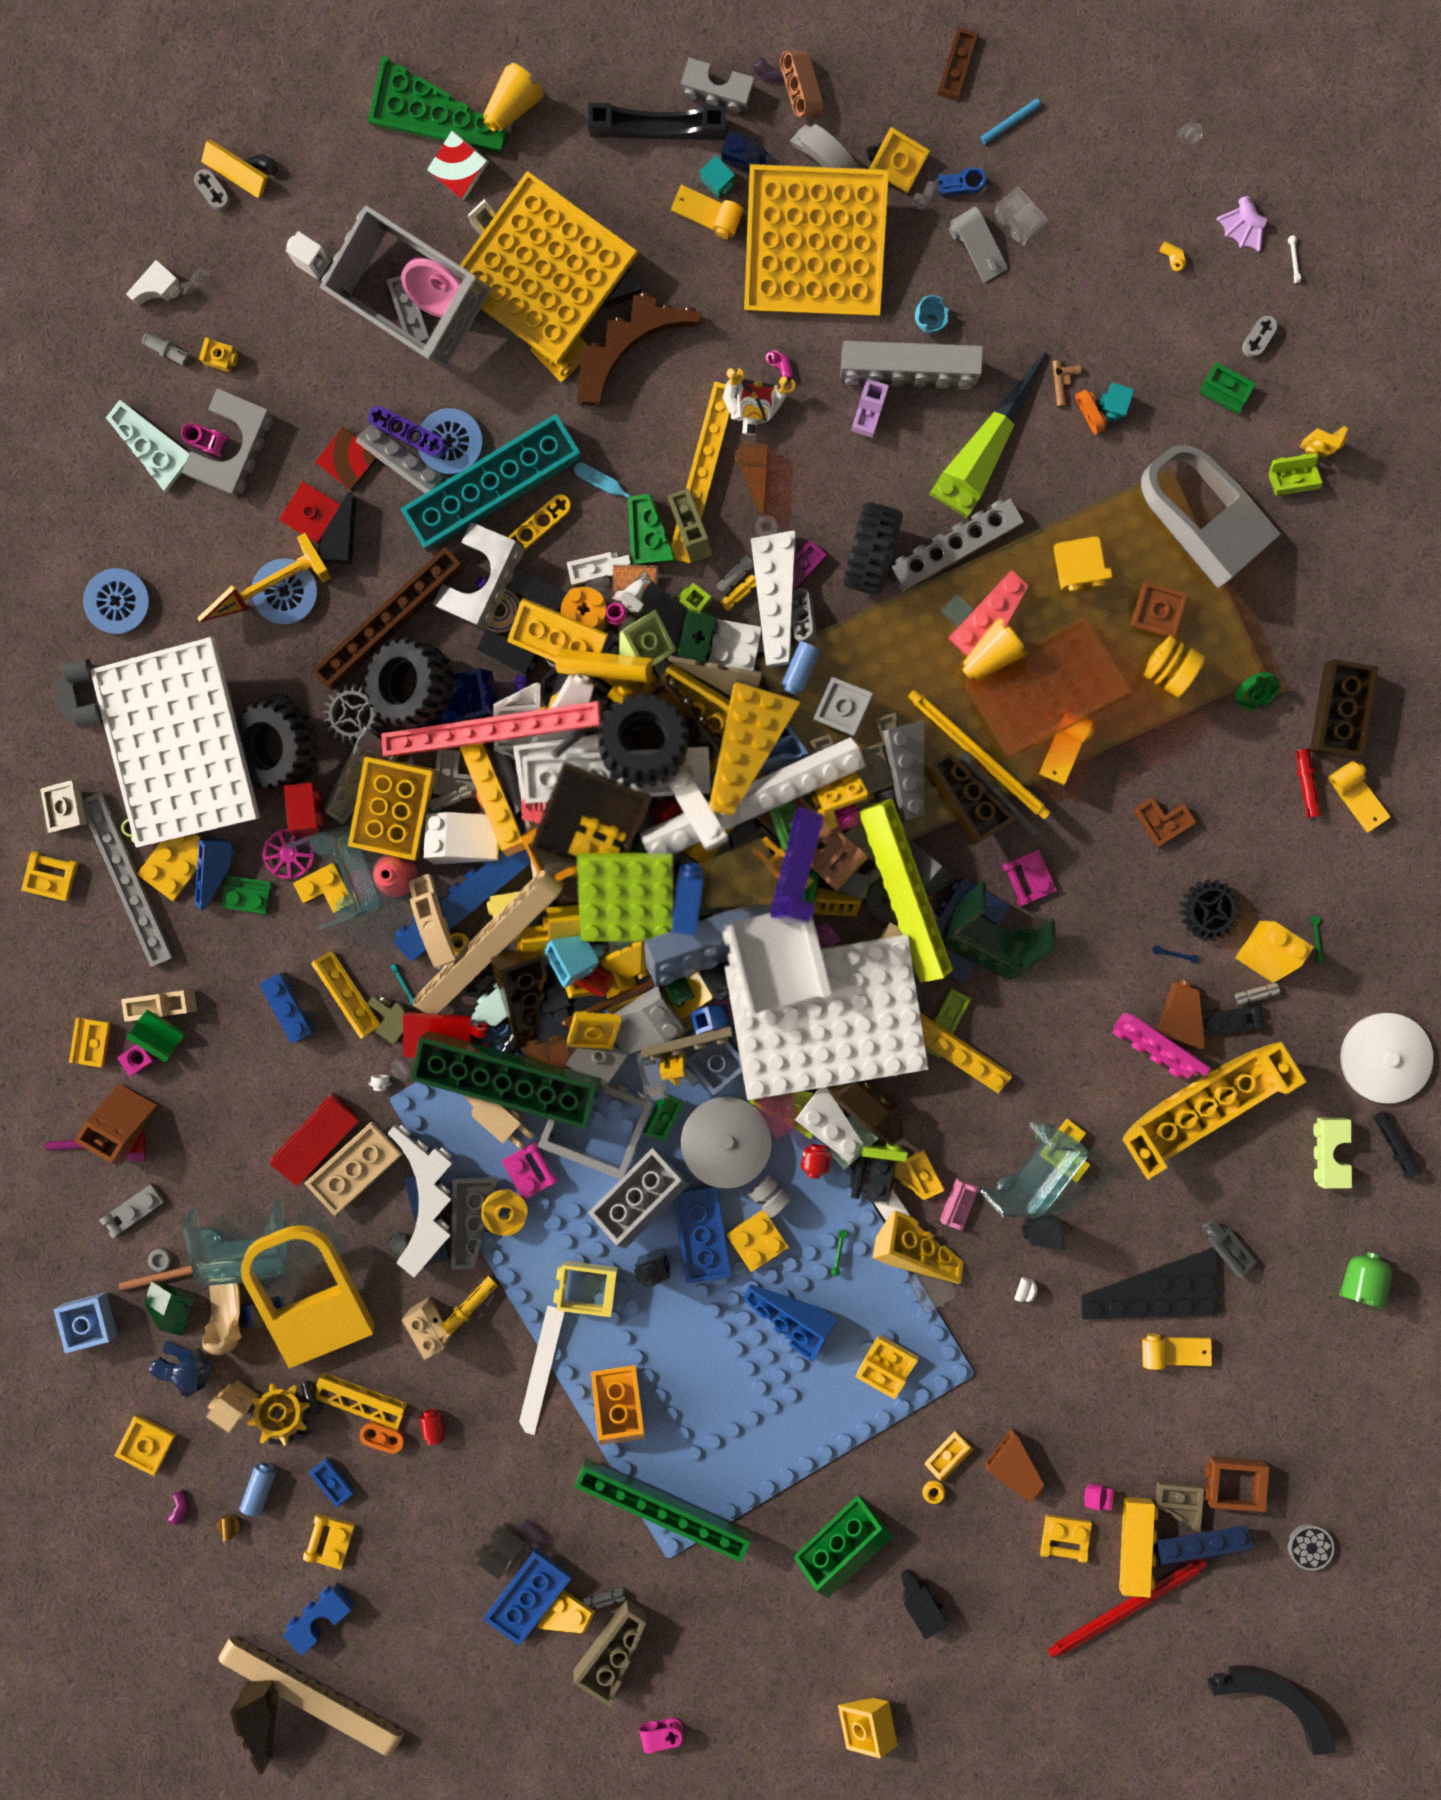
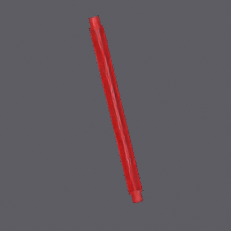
[1047,1560,1207,1659]

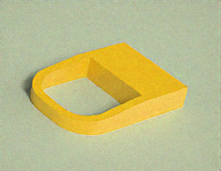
[241,1225,375,1369]

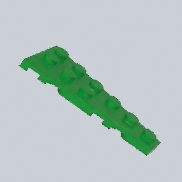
[368,55,507,153]

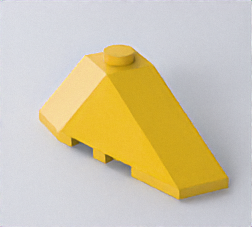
[873,1210,964,1284]

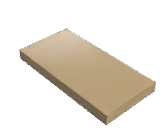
[304,1121,403,1216]

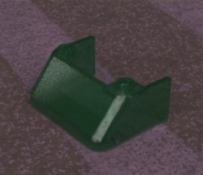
[944,882,1055,979]

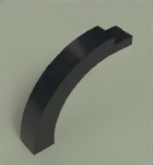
[1207,1665,1336,1755]

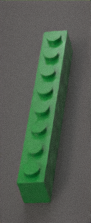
[574,1458,751,1563]

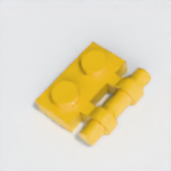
[568,816,626,856]

